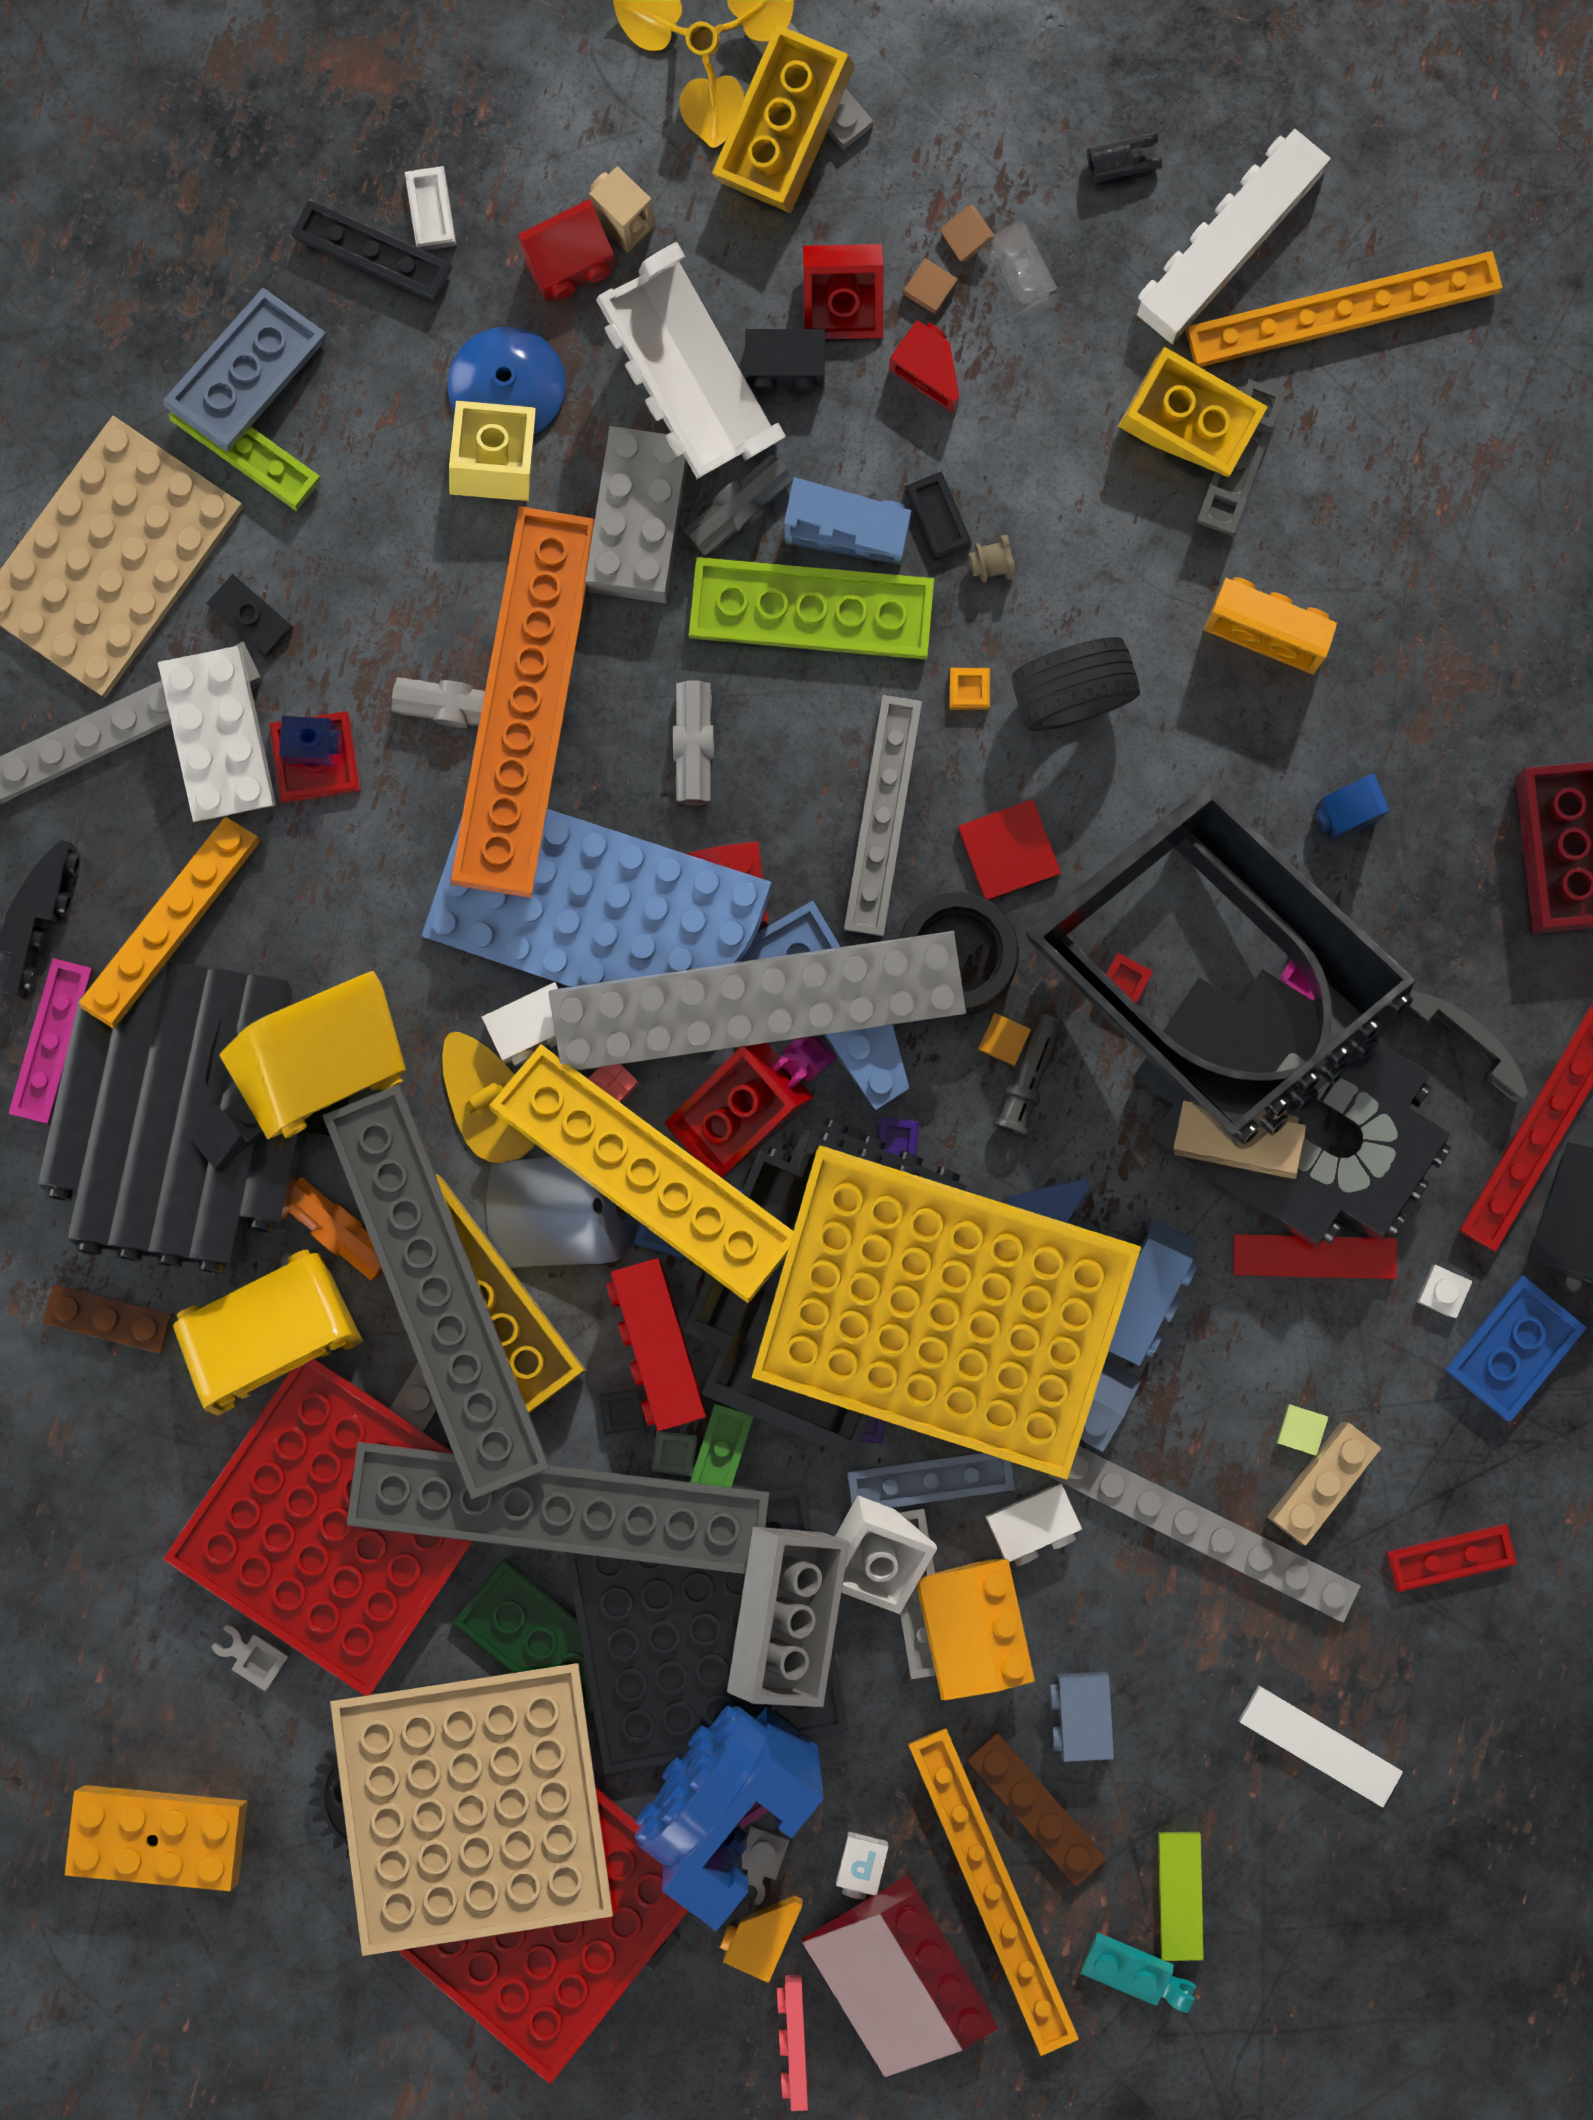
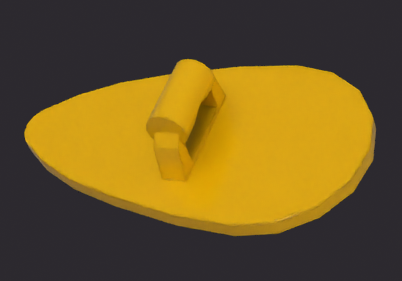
[442,1032,535,1163]

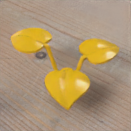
[613,0,794,148]

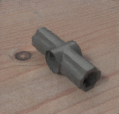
[682,454,793,558]

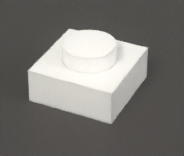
[1416,1265,1472,1319]

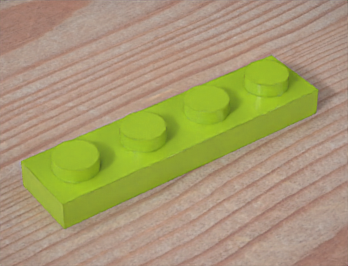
[169,412,321,511]

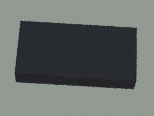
[905,471,972,561]

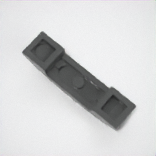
[1196,379,1286,536]
[1404,990,1528,1102]

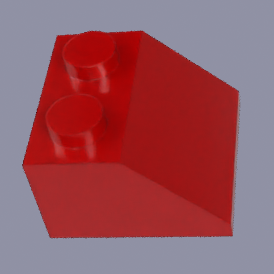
[518,199,616,302]
[803,244,883,339]

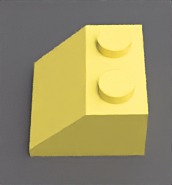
[449,401,536,501]

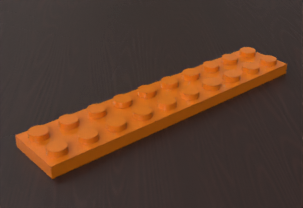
[451,506,595,898]

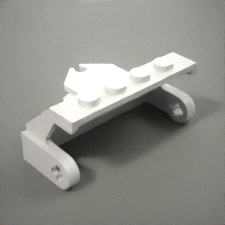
[596,242,786,479]

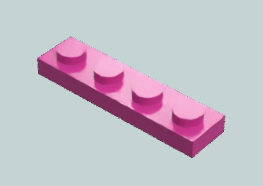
[8,958,95,1125]

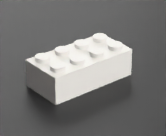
[158,646,277,822]

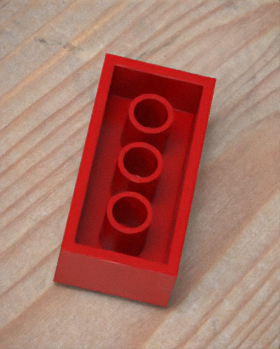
[606,1258,708,1431]

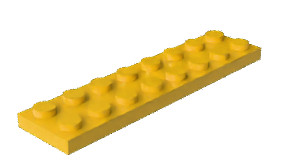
[489,1044,794,1303]

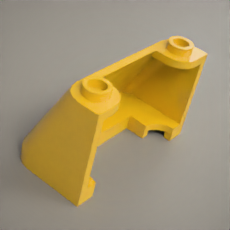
[219,971,406,1139]
[173,1249,364,1416]

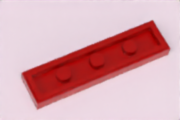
[1233,1234,1397,1279]

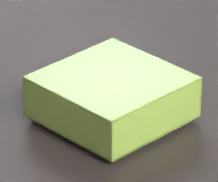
[1276,1404,1328,1456]

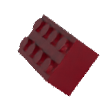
[1515,762,1593,934]

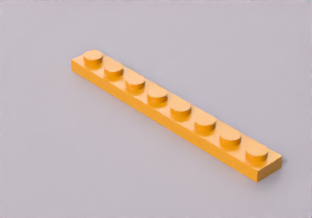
[1186,251,1503,367]
[908,1727,1079,2056]

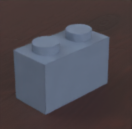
[1050,1672,1114,1762]

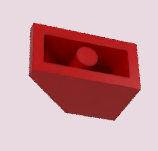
[889,320,959,414]

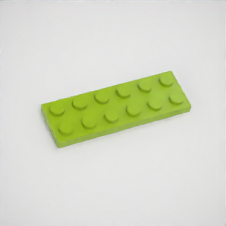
[689,557,934,660]

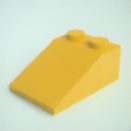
[1118,347,1268,477]

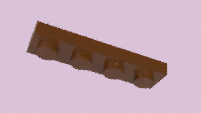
[966,1732,1107,1887]

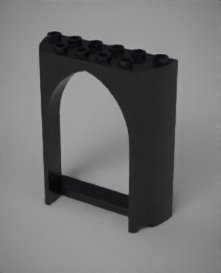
[1025,784,1415,1149]

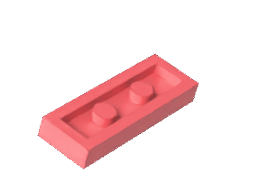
[777,1975,808,2111]

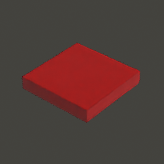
[269,711,361,803]
[958,799,1061,901]

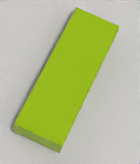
[1158,1832,1203,1961]

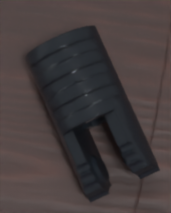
[1087,132,1163,183]

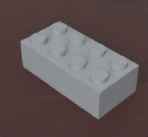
[585,426,688,604]
[727,1527,849,1707]

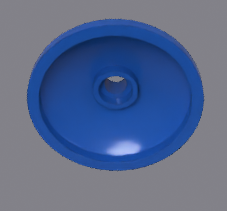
[447,326,566,437]

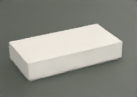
[405,166,457,251]

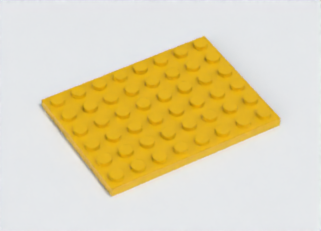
[752,1145,1141,1480]

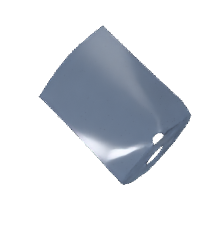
[486,1156,638,1268]

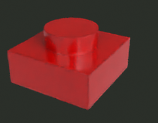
[1106,953,1153,1003]

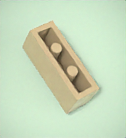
[1174,1101,1306,1179]
[1267,1422,1381,1546]

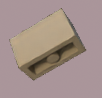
[589,166,655,253]

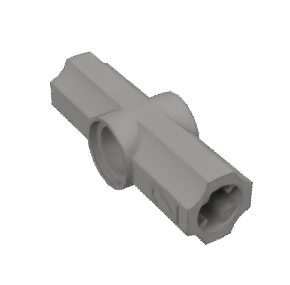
[391,677,485,728]
[673,681,714,806]

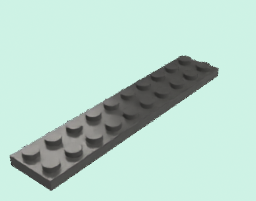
[323,1085,551,1500]
[347,1442,769,1574]

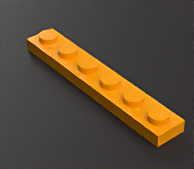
[79,816,259,1029]

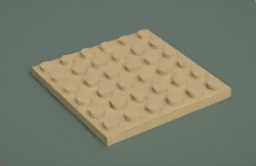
[330,1663,613,1956]

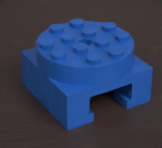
[635,1706,824,1932]

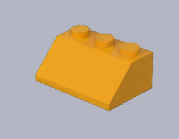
[1203,577,1337,675]
[916,1559,1035,1700]

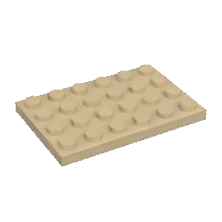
[0,416,244,699]

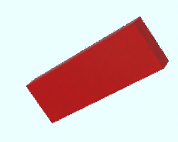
[1386,1524,1517,1593]

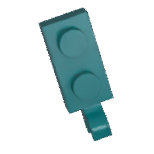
[1080,1932,1196,2013]

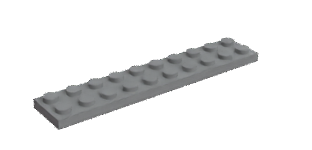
[548,931,966,1072]

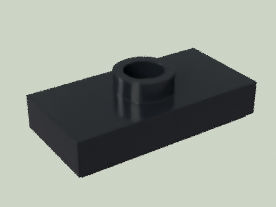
[206,574,294,657]

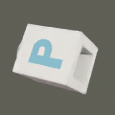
[836,1831,888,1900]

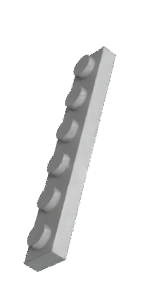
[844,695,922,938]

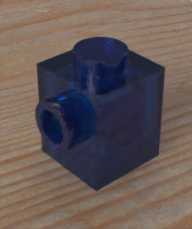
[279,716,342,766]

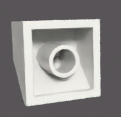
[835,1496,937,1614]

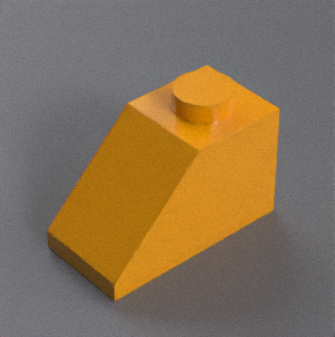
[719,1896,803,1983]

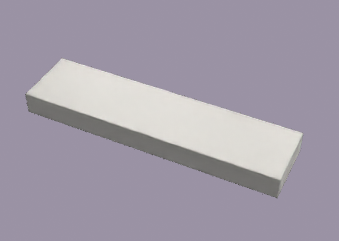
[1238,1685,1403,1807]

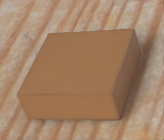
[939,205,995,262]
[903,258,958,315]

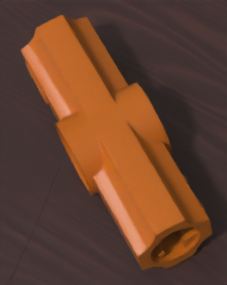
[289,1177,383,1281]

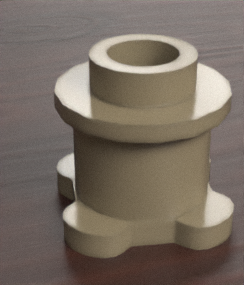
[968,535,1015,583]

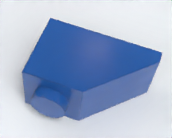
[1315,773,1390,841]

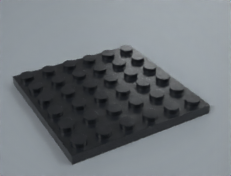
[565,1484,848,1775]

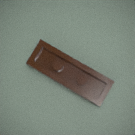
[42,1284,173,1354]

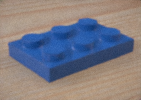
[1444,1276,1587,1422]

